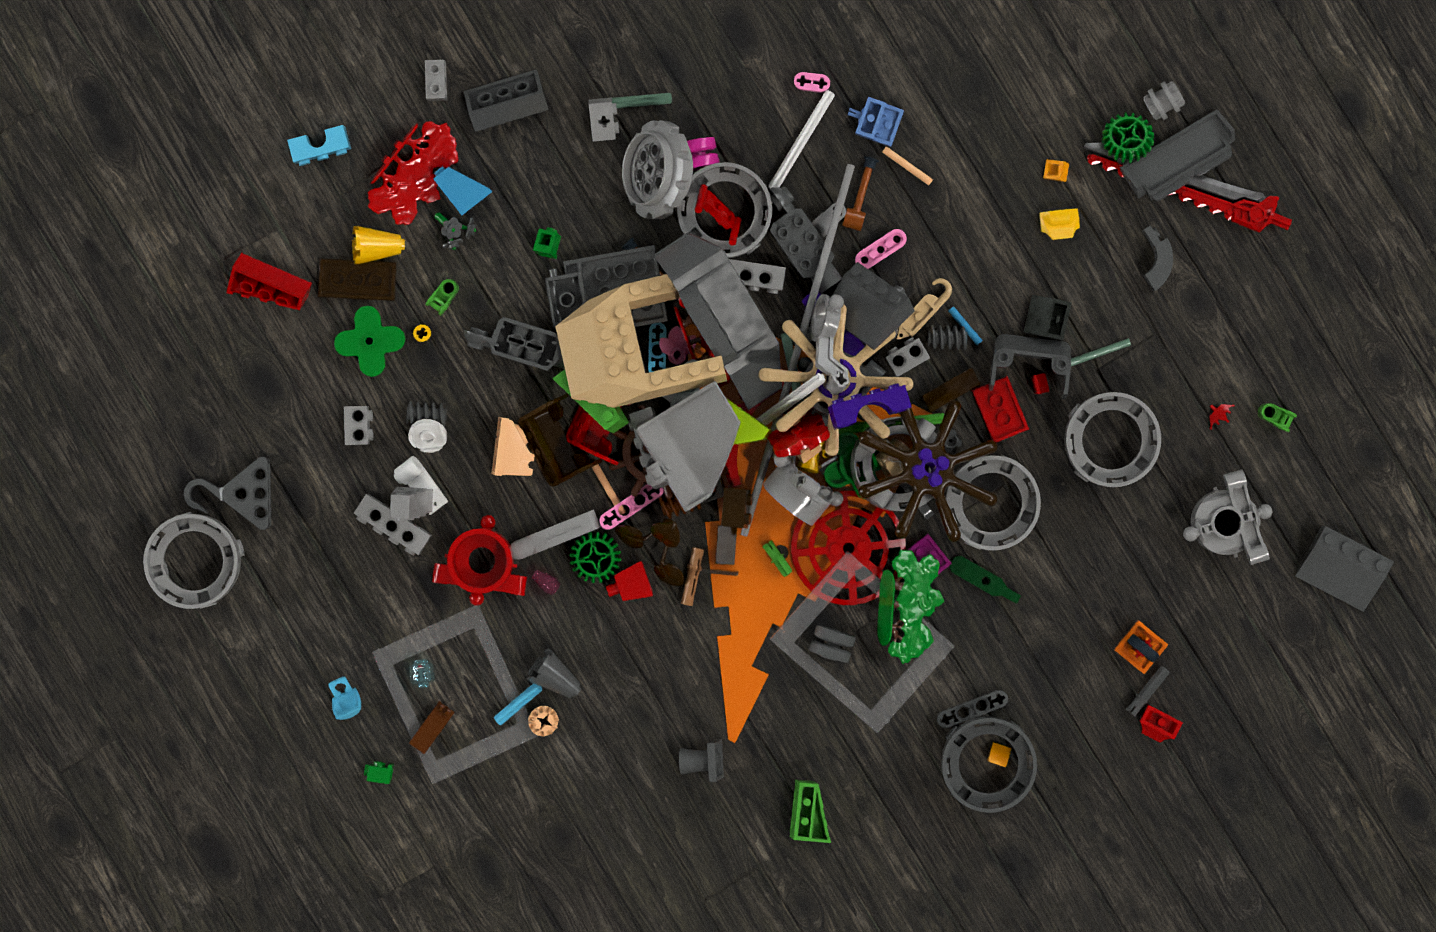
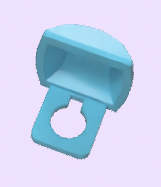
[328,677,361,720]

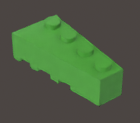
[552,370,629,433]

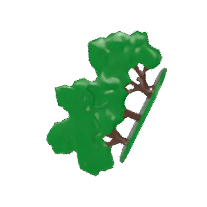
[877,550,944,664]

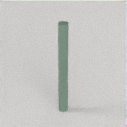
[1071,338,1131,366]

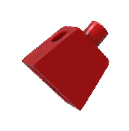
[606,561,654,601]

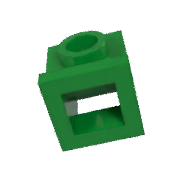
[533,227,561,259]
[364,761,394,784]

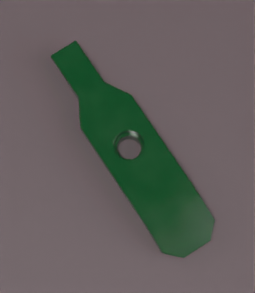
[950,556,1021,604]

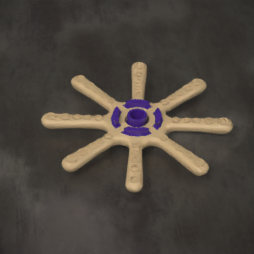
[758,305,914,456]

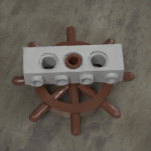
[609,405,673,499]

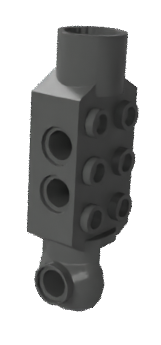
[769,186,842,294]
[463,317,565,371]

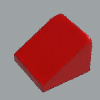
[1031,373,1049,395]

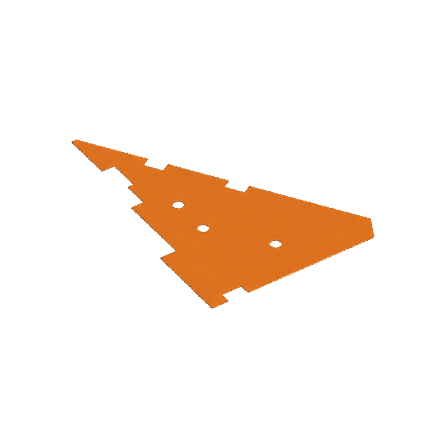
[686,324,932,743]

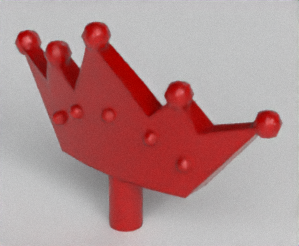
[1209,404,1235,430]

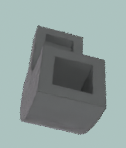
[1142,225,1173,291]

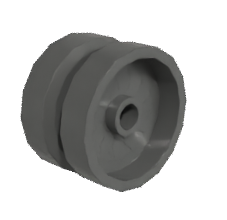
[809,625,857,663]

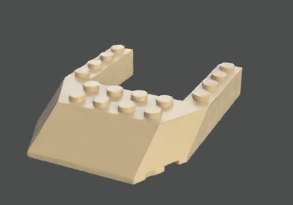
[555,274,727,408]

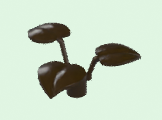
[614,518,684,586]

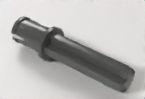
[1126,666,1170,717]

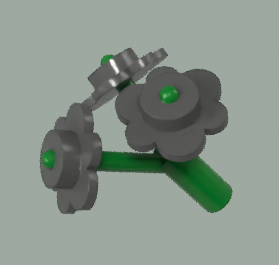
[434,212,476,250]

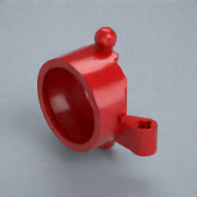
[432,515,527,606]

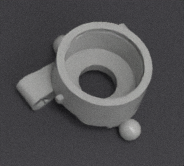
[763,450,843,526]
[1183,469,1273,565]

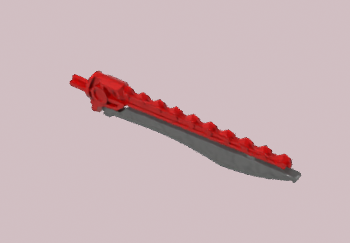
[1084,143,1292,233]

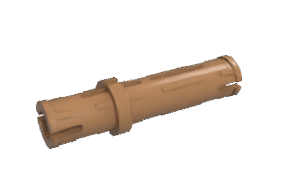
[681,547,704,606]

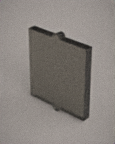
[701,567,739,576]

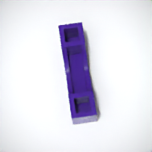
[828,383,912,430]

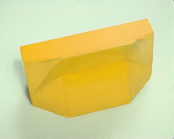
[1039,208,1080,240]

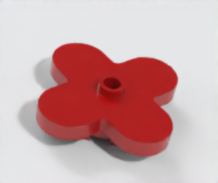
[768,415,830,457]

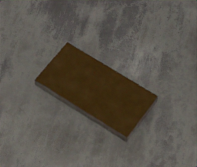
[318,259,397,301]

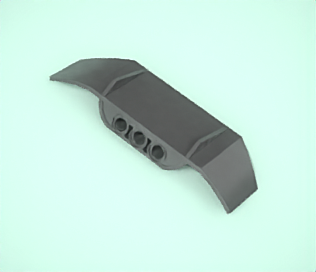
[654,233,782,410]

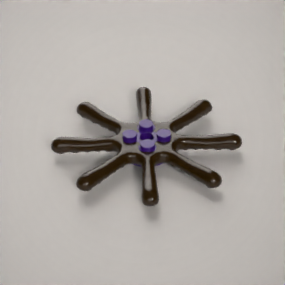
[858,400,998,542]

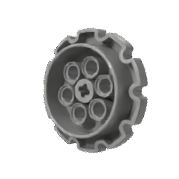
[622,120,693,219]

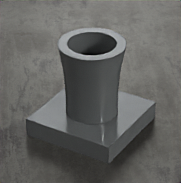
[679,739,724,782]

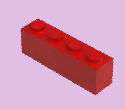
[226,253,312,310]

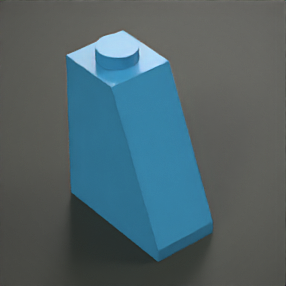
[433,166,492,215]

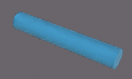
[948,306,983,345]

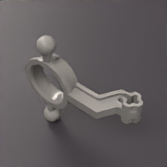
[805,294,850,395]

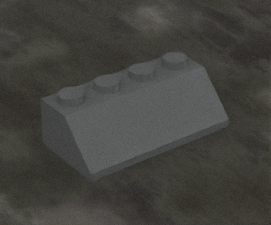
[464,69,549,132]

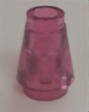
[531,570,561,595]

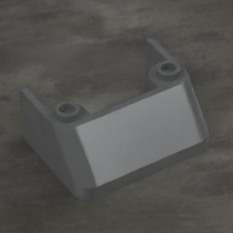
[988,334,1071,400]

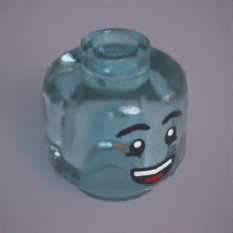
[409,659,435,688]

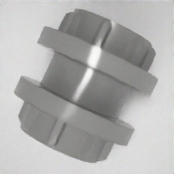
[1143,81,1185,120]

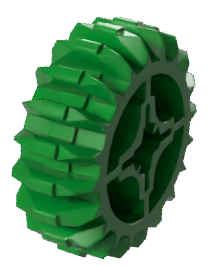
[1102,112,1154,164]
[570,532,621,583]

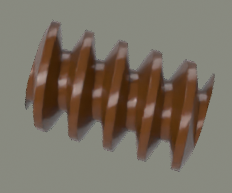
[659,493,701,519]

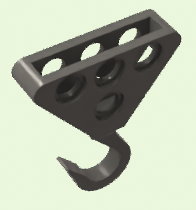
[184,457,271,530]

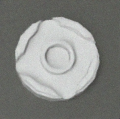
[408,419,447,453]

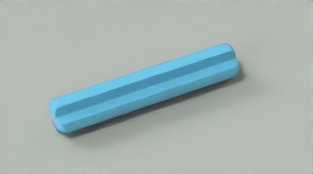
[494,684,542,725]

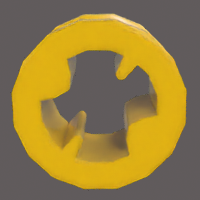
[413,325,431,342]

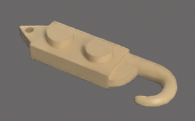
[897,278,952,340]

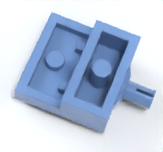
[848,97,904,147]

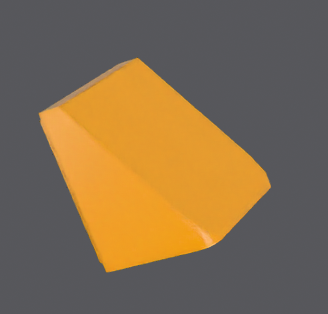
[1043,159,1069,182]
[987,742,1011,767]

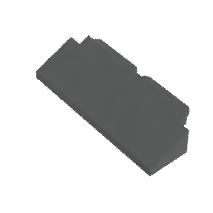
[1120,110,1235,201]

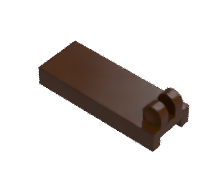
[409,701,455,754]

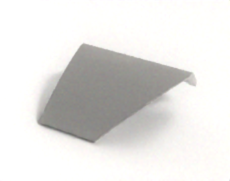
[636,381,741,512]

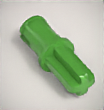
[762,540,792,577]

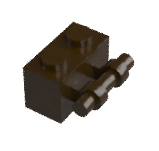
[721,488,753,529]

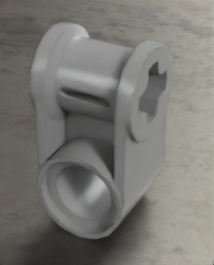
[812,203,846,237]

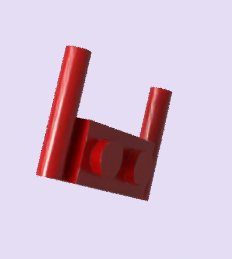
[695,184,741,246]

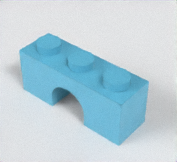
[287,125,351,166]

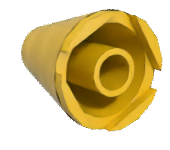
[352,226,405,264]

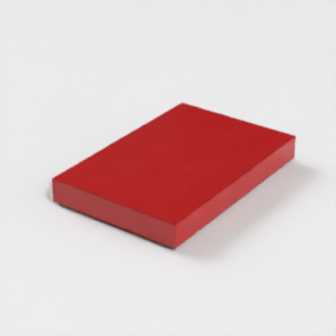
[972,376,1029,443]

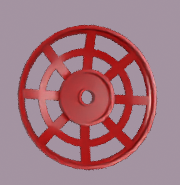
[791,491,906,605]

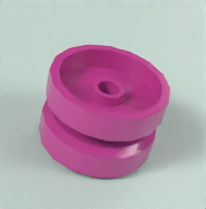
[687,137,720,171]

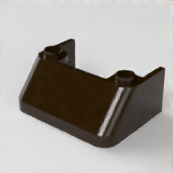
[518,393,603,487]

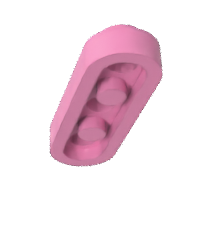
[855,229,907,269]

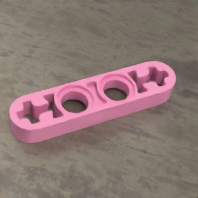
[599,484,664,530]

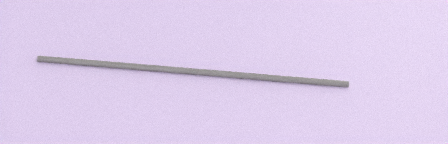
[740,164,855,537]

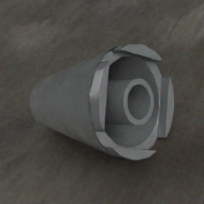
[526,649,581,698]

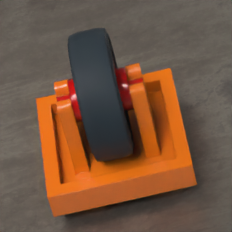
[1114,620,1168,674]

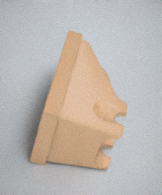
[491,417,535,476]

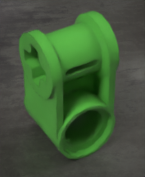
[425,279,459,316]
[1258,403,1297,433]

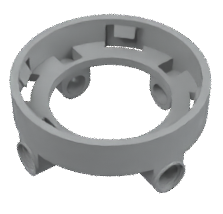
[677,162,772,258]
[1064,392,1161,487]
[850,416,937,511]
[944,455,1041,550]
[143,512,244,609]

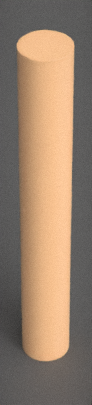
[882,146,933,186]
[592,464,626,515]

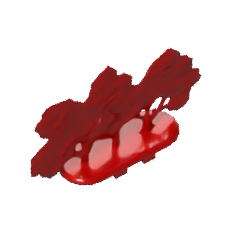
[368,121,458,225]

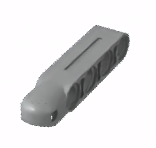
[510,509,601,560]

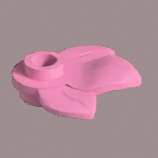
[659,326,696,365]

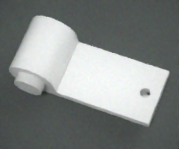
[394,456,449,515]

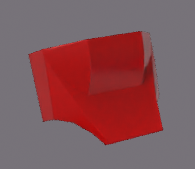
[1139,705,1183,743]

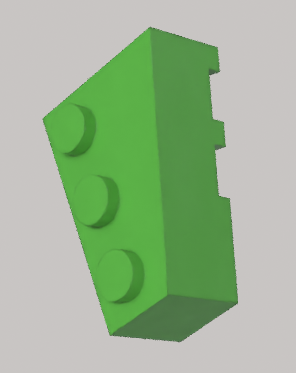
[789,780,831,843]

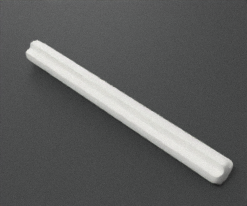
[768,90,835,188]
[756,373,825,425]

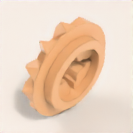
[528,706,559,737]

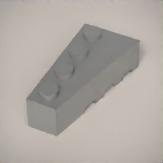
[390,486,433,522]

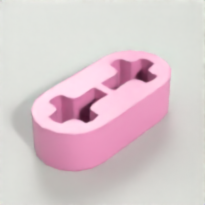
[794,72,830,93]

